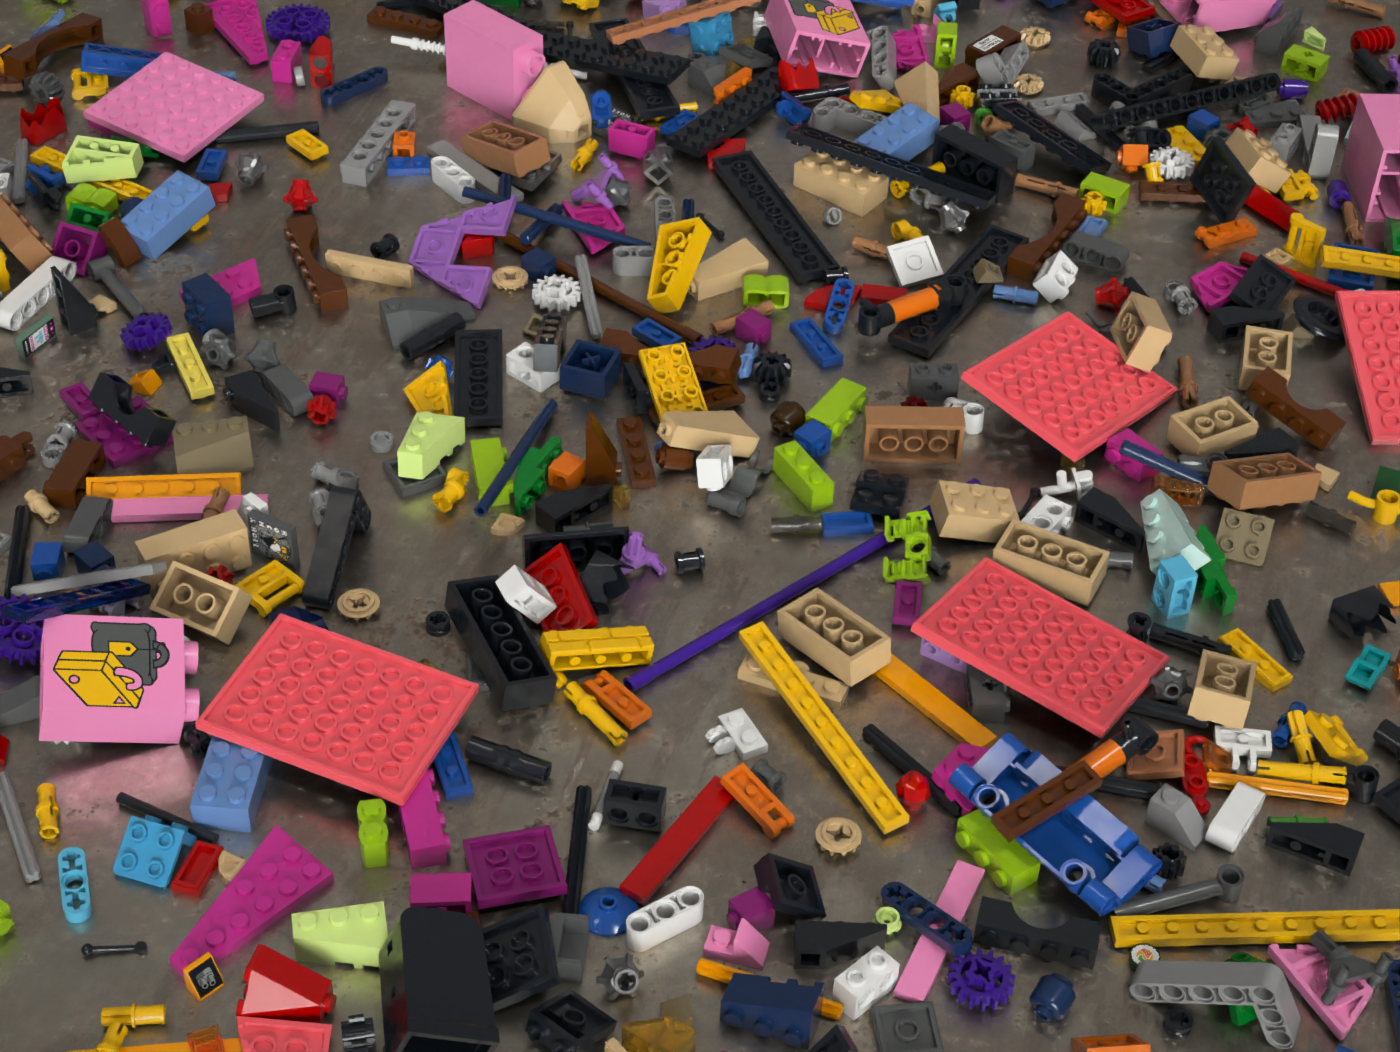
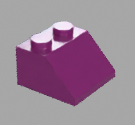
[51,221,109,276]

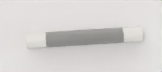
[588,760,624,831]

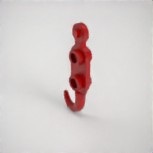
[1180,735,1214,816]

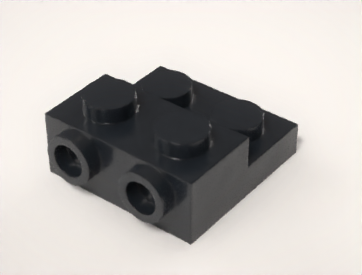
[973,83,1022,107]
[850,469,910,519]
[753,853,826,921]
[525,988,617,1052]

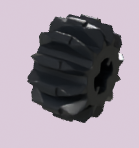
[1087,38,1121,68]
[752,351,792,386]

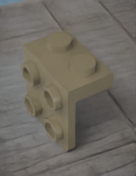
[1215,507,1275,567]

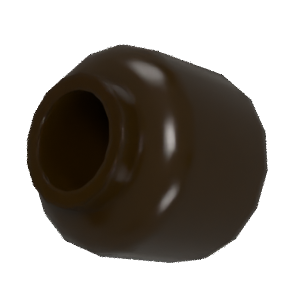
[770,401,805,437]

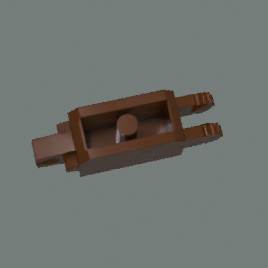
[0,431,35,482]

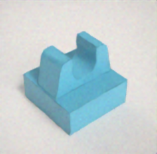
[932,1,957,23]

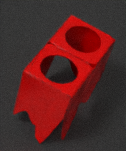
[309,36,335,88]
[778,56,820,94]
[20,97,68,146]

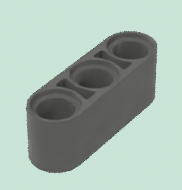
[1062,231,1130,273]
[260,364,314,417]
[62,495,113,553]

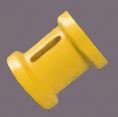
[1142,161,1164,182]

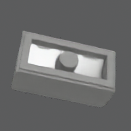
[1053,110,1097,142]

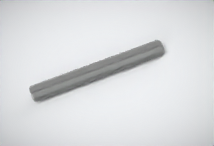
[12,138,29,205]
[574,254,603,341]
[0,771,41,883]

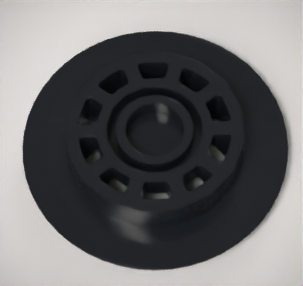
[1293,294,1345,340]

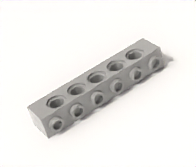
[340,99,416,187]

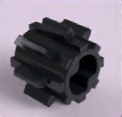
[1152,842,1187,882]
[341,1014,376,1052]

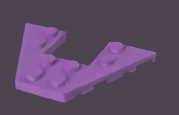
[408,195,517,309]

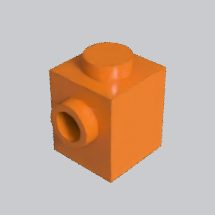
[393,130,417,157]
[1116,144,1148,173]
[548,451,586,492]

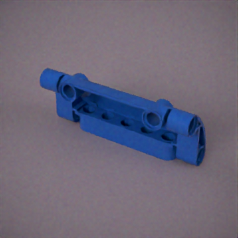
[949,732,1162,916]

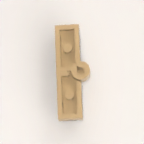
[737,653,849,710]

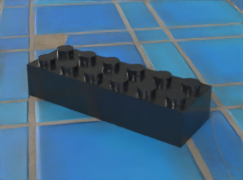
[444,575,557,711]

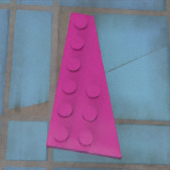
[204,0,268,65]
[169,825,334,980]

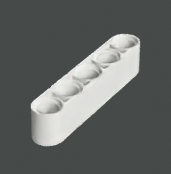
[0,256,77,331]

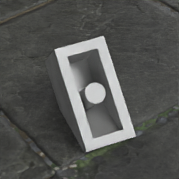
[1145,783,1208,852]

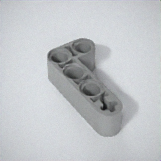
[865,25,897,91]
[976,42,1030,88]
[812,97,887,136]

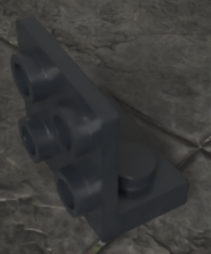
[623,361,655,414]

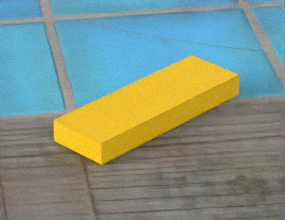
[1217,628,1293,693]

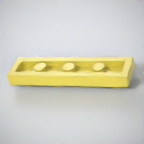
[166,332,215,400]

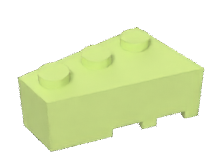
[61,135,144,184]
[397,411,465,480]
[291,901,388,969]

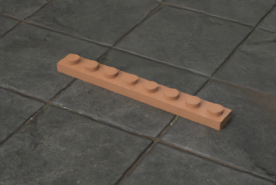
[605,0,761,45]

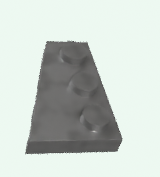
[505,150,562,191]

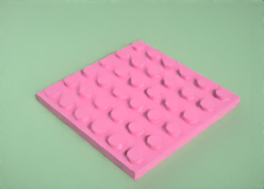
[84,51,264,163]

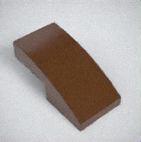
[98,216,142,268]

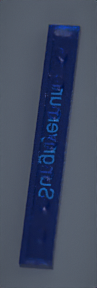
[1,578,151,624]

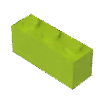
[805,377,868,442]
[470,437,514,506]
[773,440,834,513]
[955,809,1041,896]

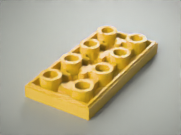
[638,342,708,422]

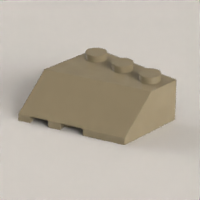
[172,416,254,474]

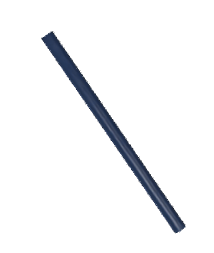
[462,186,651,246]
[474,399,558,517]

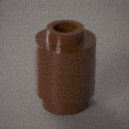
[655,444,694,471]

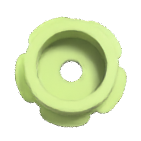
[872,907,902,935]

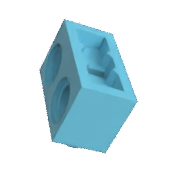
[1151,555,1198,619]

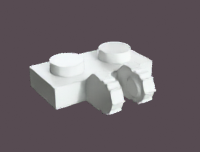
[705,708,768,761]
[1213,725,1272,774]

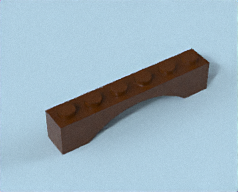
[3,12,103,79]
[1006,193,1087,283]
[284,214,348,313]
[599,328,742,385]

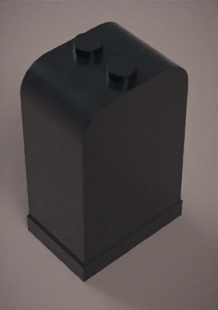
[379,906,500,1052]

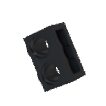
[604,779,667,832]

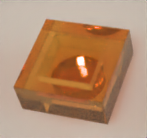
[1202,740,1232,773]

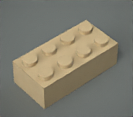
[793,151,889,217]
[135,509,252,600]
[992,519,1110,606]
[777,587,891,687]

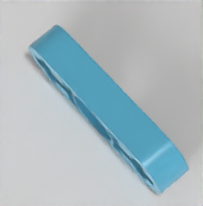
[57,847,92,923]

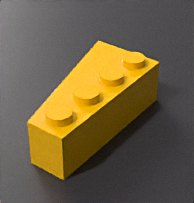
[647,217,712,314]

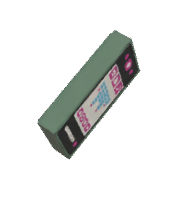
[15,314,57,360]

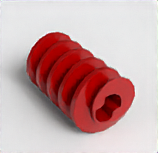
[1350,25,1396,54]
[1315,93,1358,124]

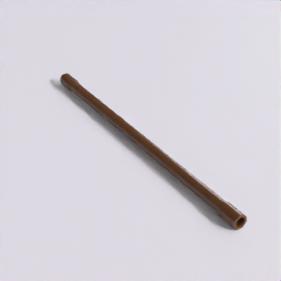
[494,231,703,345]

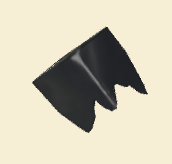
[580,550,635,614]
[1329,585,1397,638]

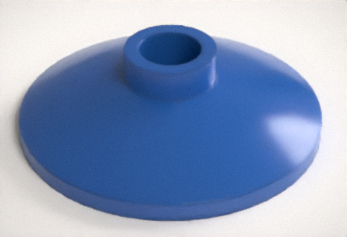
[579,887,638,937]

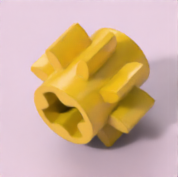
[949,85,975,110]
[1082,191,1107,217]

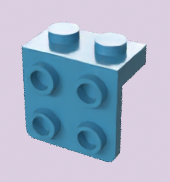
[688,11,734,56]
[113,815,197,888]

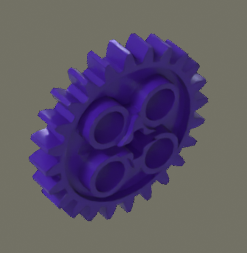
[266,3,330,44]
[0,594,63,665]

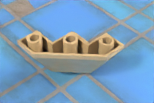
[512,60,592,144]

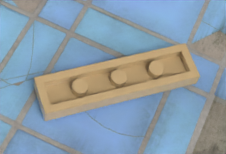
[325,249,414,289]

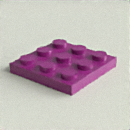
[74,395,173,469]
[463,825,567,909]

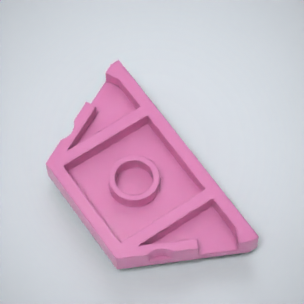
[1267,944,1374,1041]

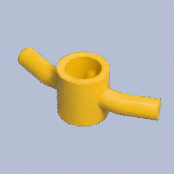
[1347,489,1400,525]

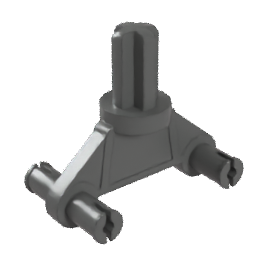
[1310,930,1394,1006]

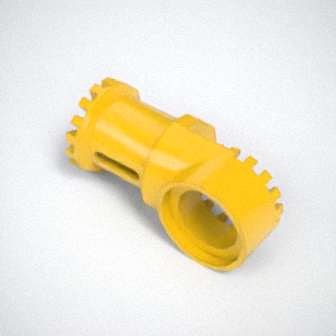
[891,219,932,242]
[432,467,469,513]

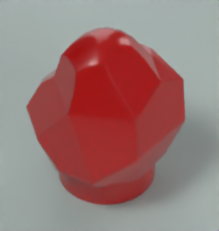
[895,770,931,810]

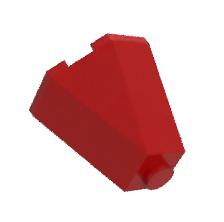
[236,944,337,1024]

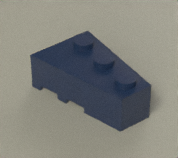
[720,973,825,1050]

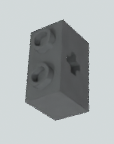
[907,363,960,401]
[964,665,1010,723]

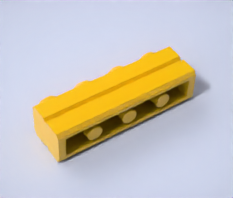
[539,625,654,671]

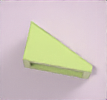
[1302,26,1326,50]

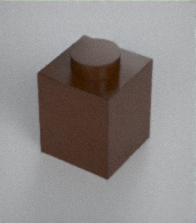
[184,2,215,37]

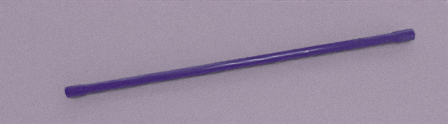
[623,478,981,693]

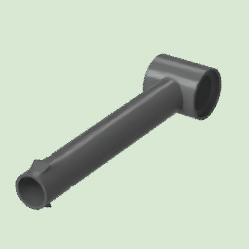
[86,255,149,318]
[1109,864,1245,916]

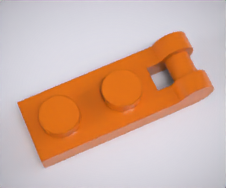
[1084,8,1118,29]
[713,66,752,106]
[1195,217,1257,249]
[581,670,652,730]
[720,762,795,839]

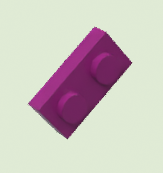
[59,382,102,421]
[892,580,923,626]

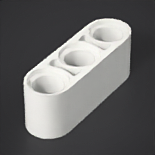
[431,156,475,204]
[1205,781,1266,853]
[626,886,704,952]

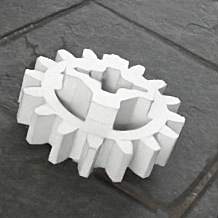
[1148,146,1195,180]
[532,274,581,312]

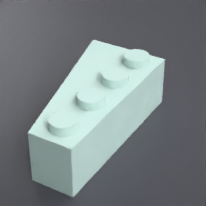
[1140,489,1211,574]

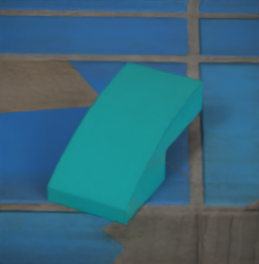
[1344,644,1392,691]

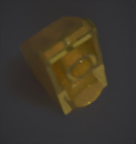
[622,1016,696,1052]

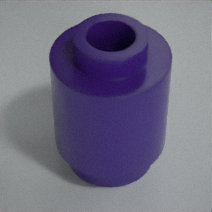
[1276,79,1308,100]
[1326,179,1351,209]

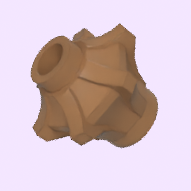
[981,115,1013,141]

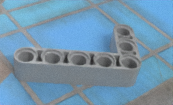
[1296,114,1339,179]
[612,195,675,276]
[1129,960,1301,1049]

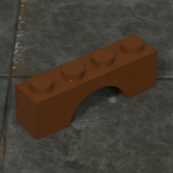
[1245,367,1346,452]

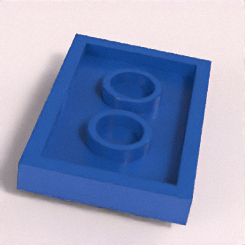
[1327,242,1379,291]

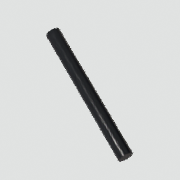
[116,792,219,844]

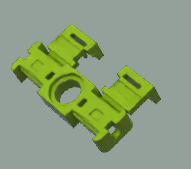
[883,510,932,585]

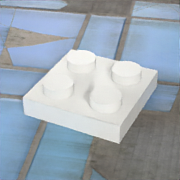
[886,235,944,288]

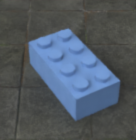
[853,102,940,174]
[120,170,216,260]
[190,735,274,833]

